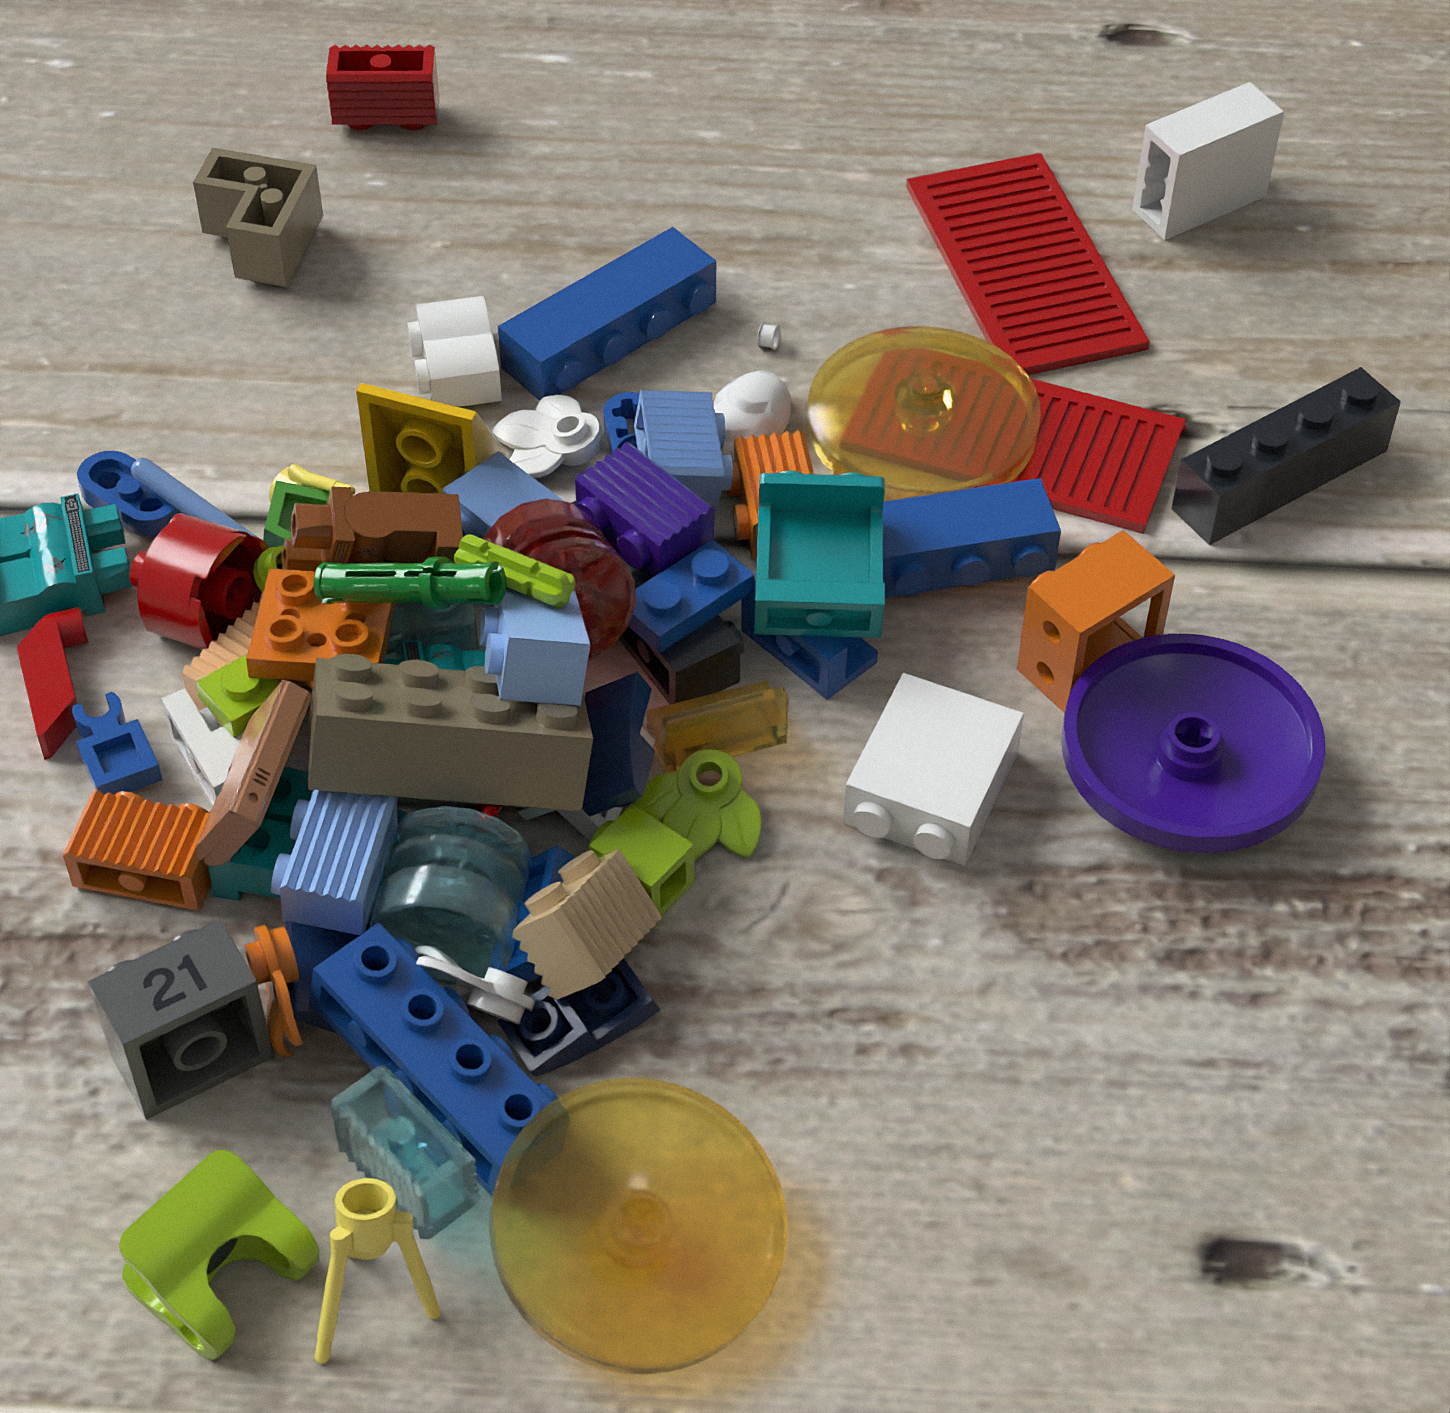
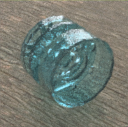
[369,806,532,985]

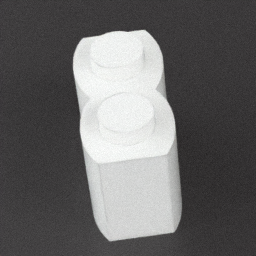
[407,296,502,407]

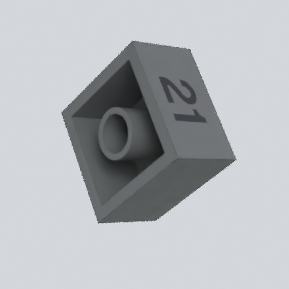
[88,920,274,1120]

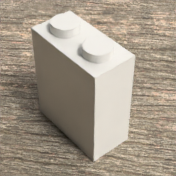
[1132,82,1284,241]
[843,673,1024,866]

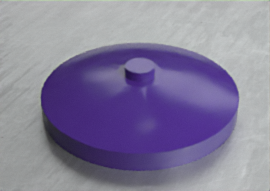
[1061,634,1326,853]

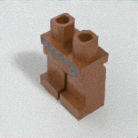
[282,486,463,612]

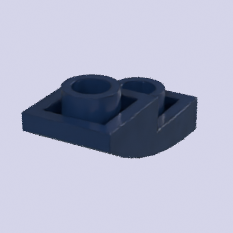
[582,671,655,817]
[497,958,660,1077]

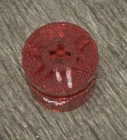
[483,498,636,661]

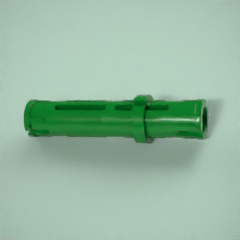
[314,557,507,610]

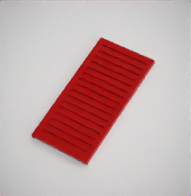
[906,153,1150,376]
[840,341,1187,534]

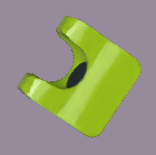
[119,1150,320,1360]

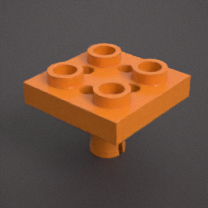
[246,569,396,690]

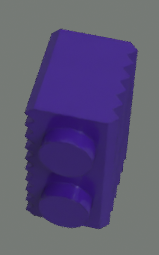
[575,442,715,577]

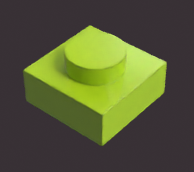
[196,653,280,738]

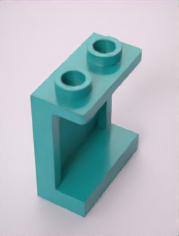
[754,471,885,638]

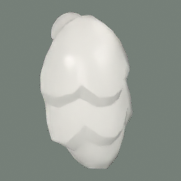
[713,370,791,461]

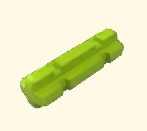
[454,534,575,608]

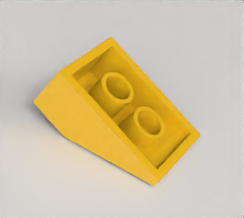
[356,383,506,494]

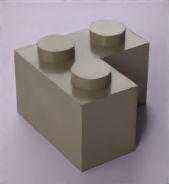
[193,147,323,287]

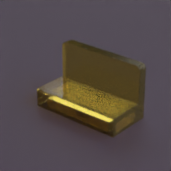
[646,680,789,773]

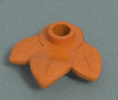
[244,924,303,1057]

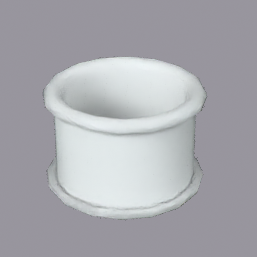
[757,322,781,350]

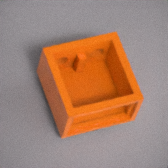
[1017,530,1175,713]

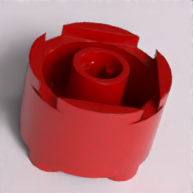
[129,513,269,649]

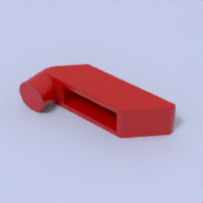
[16,607,89,760]

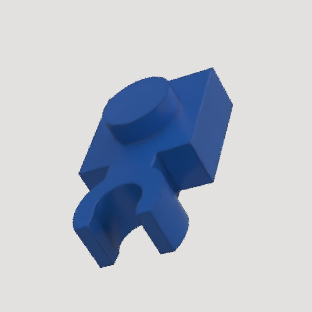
[72,692,163,795]

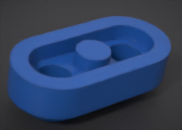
[77,451,182,537]

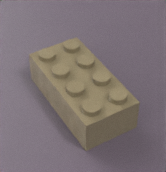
[308,654,593,812]

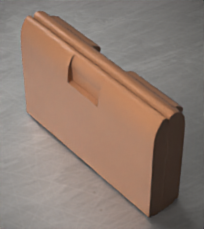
[194,679,313,866]

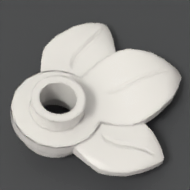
[492,395,602,478]
[415,946,535,1025]

